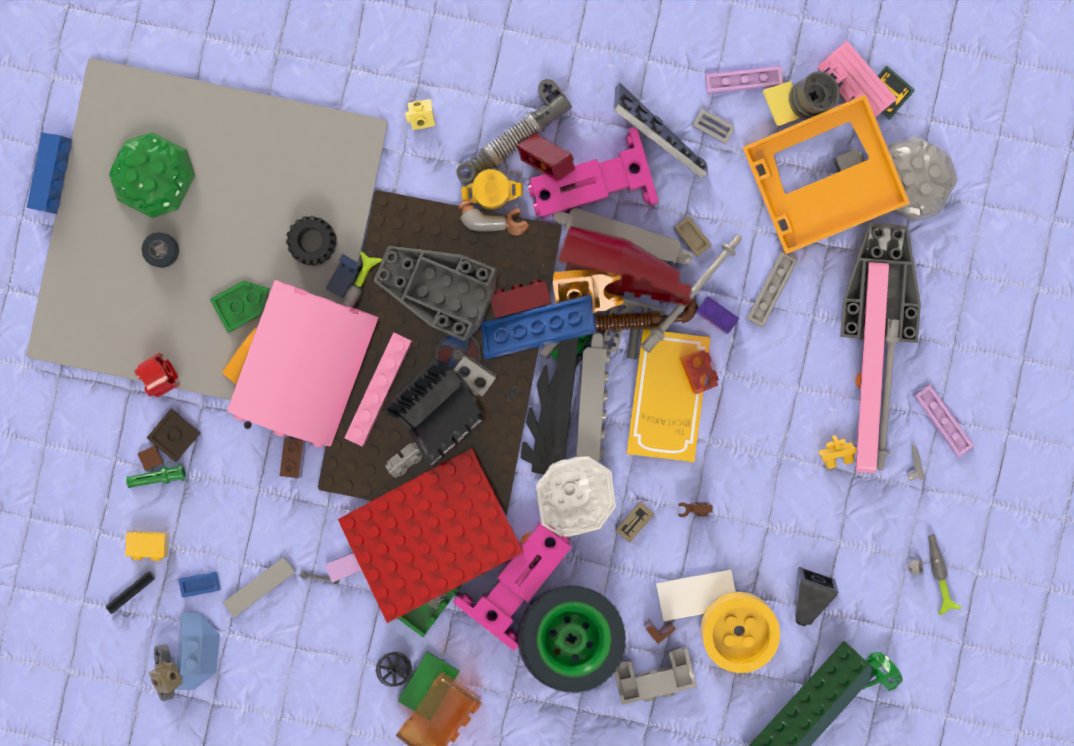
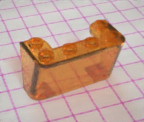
[395,671,483,746]

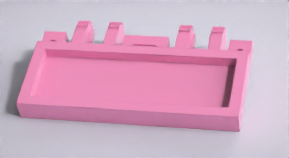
[817,41,897,118]

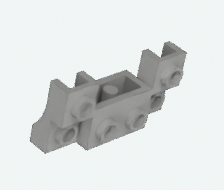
[614,647,697,705]

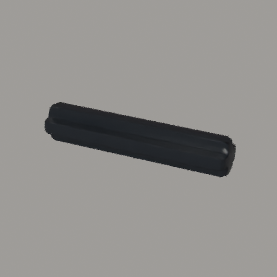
[106,571,155,614]

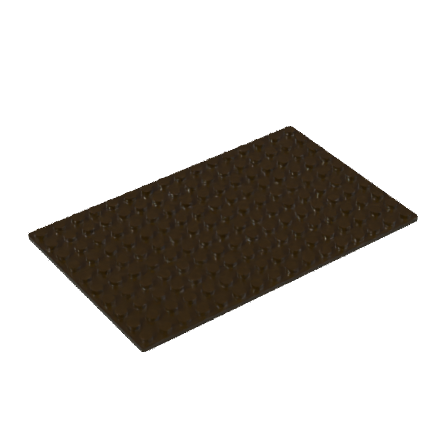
[318,190,562,516]

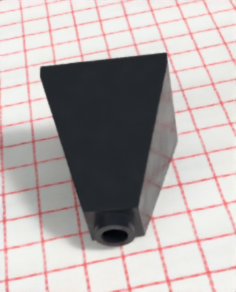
[795,567,839,626]

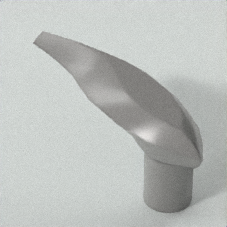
[907,444,924,481]

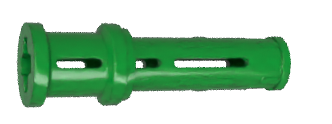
[126,464,186,488]

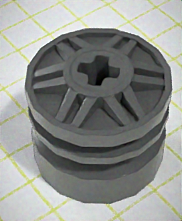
[789,71,840,120]

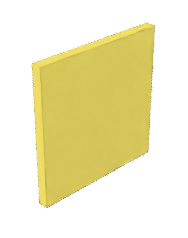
[763,81,800,126]

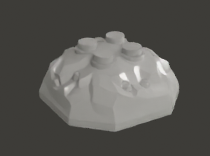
[888,136,958,222]

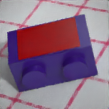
[696,296,739,334]

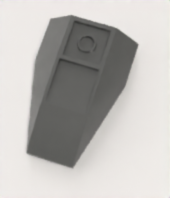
[840,223,921,343]
[373,246,497,341]

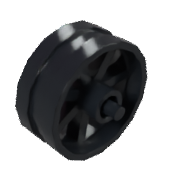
[375,651,412,687]

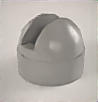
[908,559,923,575]

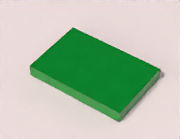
[398,651,460,721]

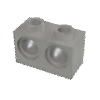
[453,352,497,396]

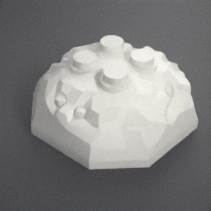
[536,456,616,537]

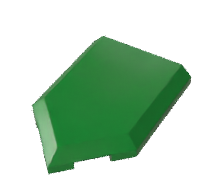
[210,281,270,333]

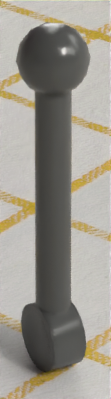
[300,571,340,584]

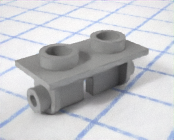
[385,442,422,478]

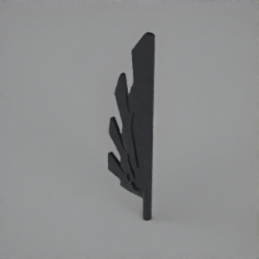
[521,337,579,474]

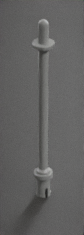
[640,234,742,353]
[877,319,900,471]

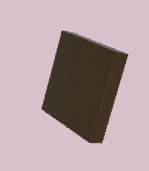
[146,409,201,462]

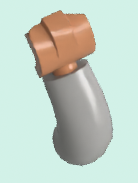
[459,200,529,236]

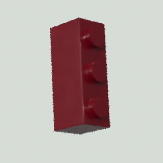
[517,133,575,181]
[491,279,551,319]

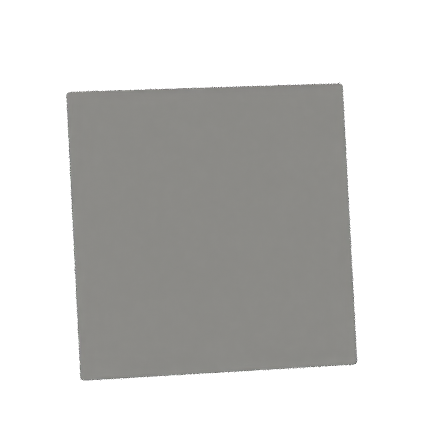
[27,58,388,400]

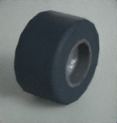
[141,232,179,268]

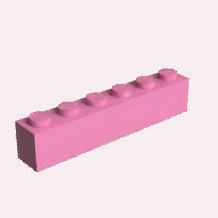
[345,333,413,446]

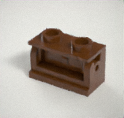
[279,437,306,479]

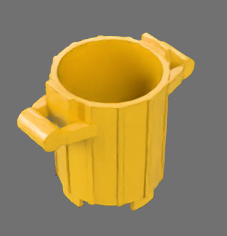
[461,169,523,211]

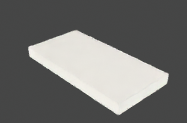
[656,569,736,621]

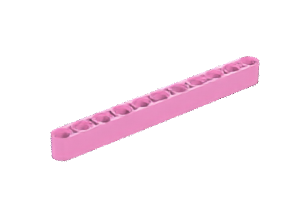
[856,262,889,474]

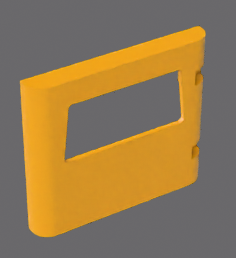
[742,94,910,254]

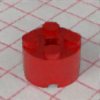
[135,353,180,398]

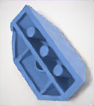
[175,613,220,690]

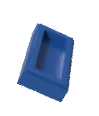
[178,571,221,598]

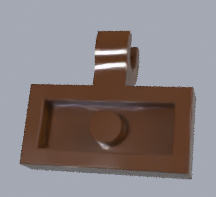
[678,502,713,517]

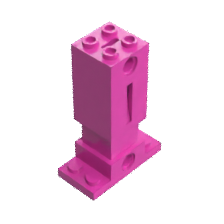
[528,127,659,219]
[453,521,572,651]

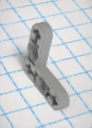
[603,299,666,352]

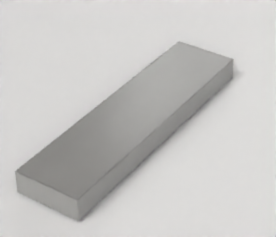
[746,251,798,328]
[223,556,296,618]

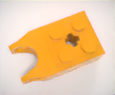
[553,269,624,313]

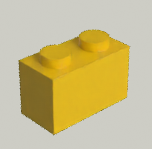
[125,531,169,561]

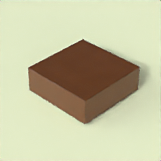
[137,446,164,471]

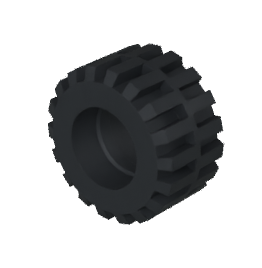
[286,216,337,266]

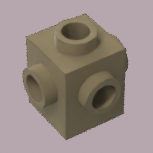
[149,661,183,693]

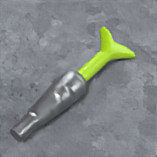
[341,252,382,308]
[927,534,962,615]

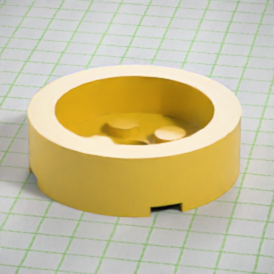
[700,592,780,673]

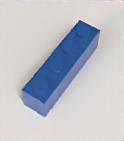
[27,133,72,214]

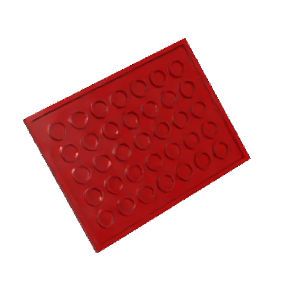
[338,448,524,623]

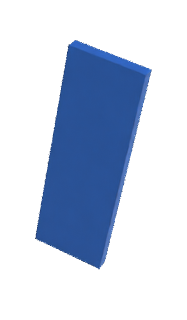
[481,295,597,359]

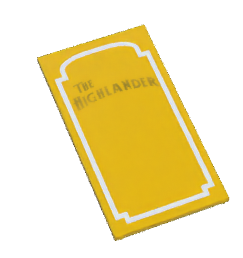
[626,328,711,463]

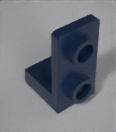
[326,254,362,297]

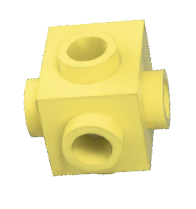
[405,99,435,130]

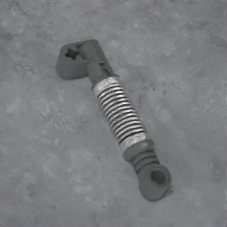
[456,79,572,184]

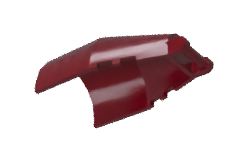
[559,226,692,306]

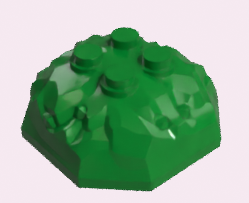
[109,132,195,218]

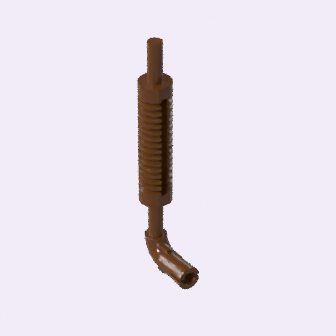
[595,295,698,332]

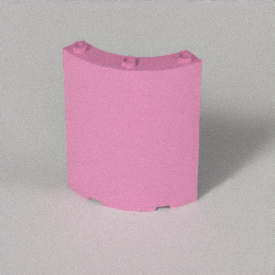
[227,280,379,448]

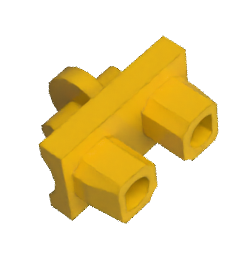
[818,435,857,469]

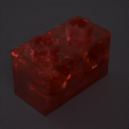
[679,350,719,394]

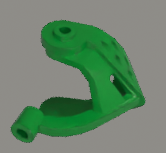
[863,652,903,691]

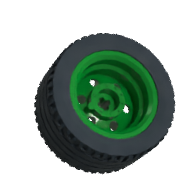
[518,586,626,693]

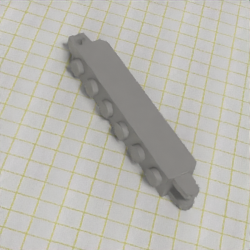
[553,208,693,265]
[576,332,610,463]

